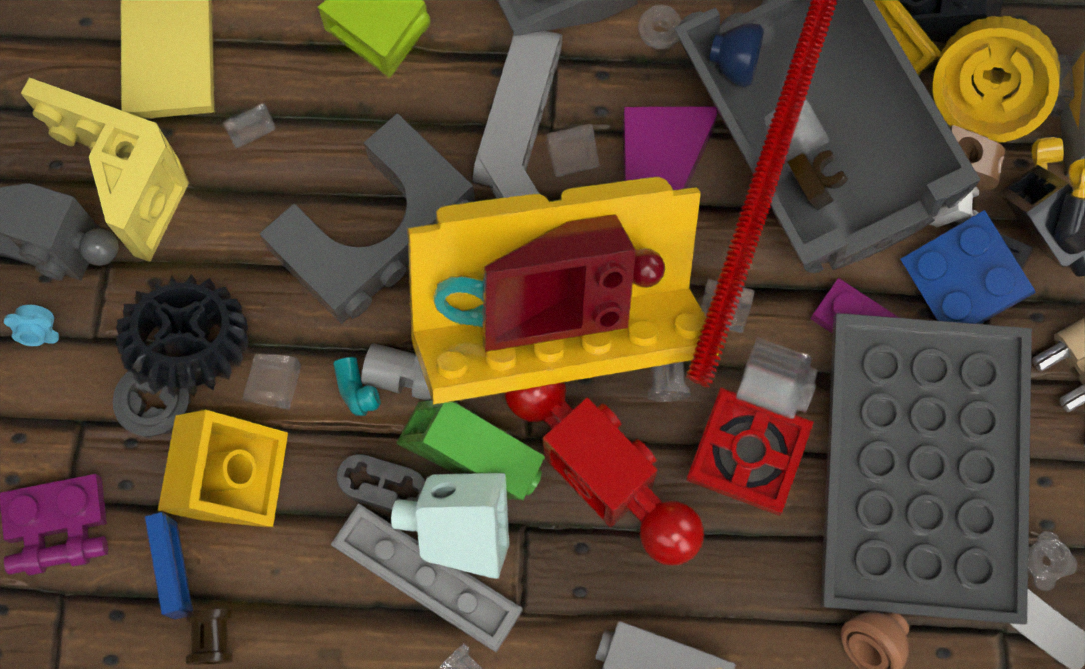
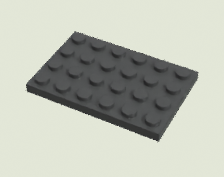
[820,313,1032,625]

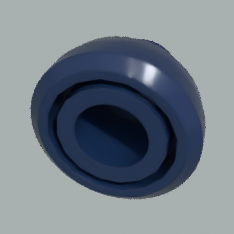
[710,23,764,88]

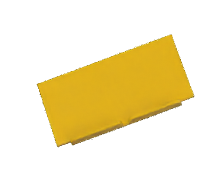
[408,177,719,405]

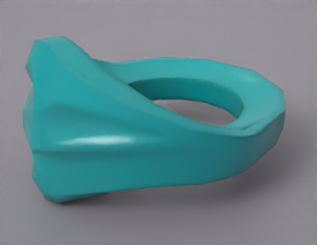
[433,277,484,327]

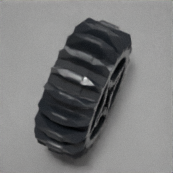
[116,274,248,398]

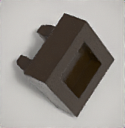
[787,150,848,210]

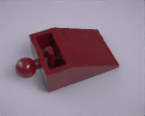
[483,215,665,352]

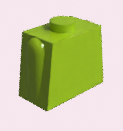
[318,0,430,78]

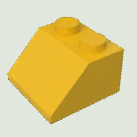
[158,410,288,527]

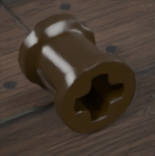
[186,609,232,665]

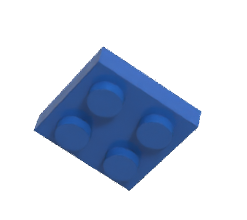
[901,210,1036,324]

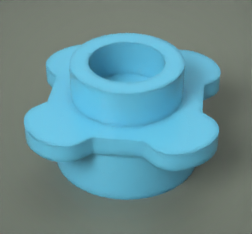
[4,305,59,346]

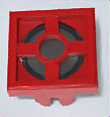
[686,388,814,516]

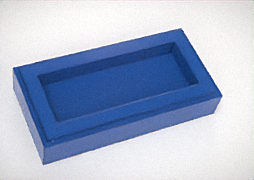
[145,512,193,620]

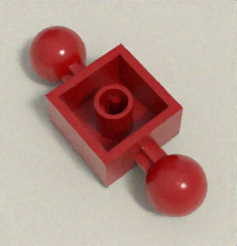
[504,382,704,566]

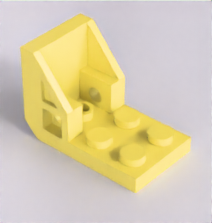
[21,77,189,262]

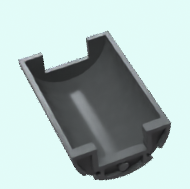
[674,0,980,273]

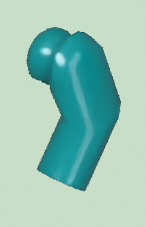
[333,357,381,416]

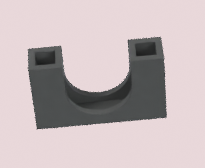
[259,113,475,324]

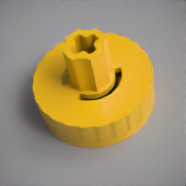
[933,16,1060,143]

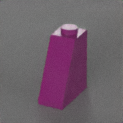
[623,106,717,190]

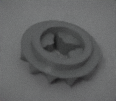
[113,372,191,439]

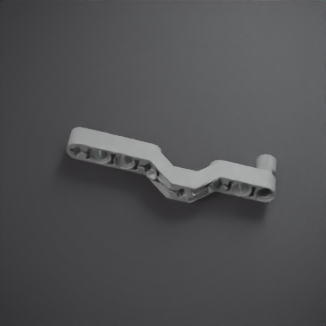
[361,31,562,404]

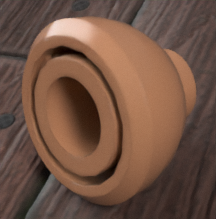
[841,612,909,669]

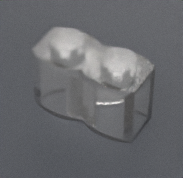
[736,337,818,419]

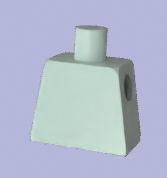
[391,473,509,579]

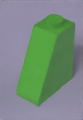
[396,400,545,500]

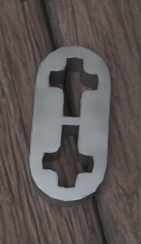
[337,454,425,512]

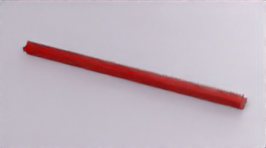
[686,0,837,388]

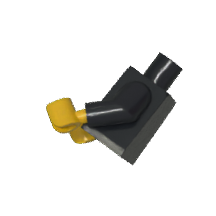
[999,137,1085,277]

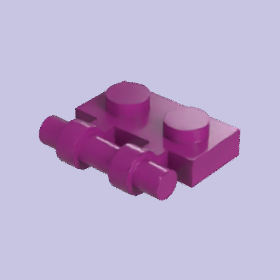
[0,474,108,576]

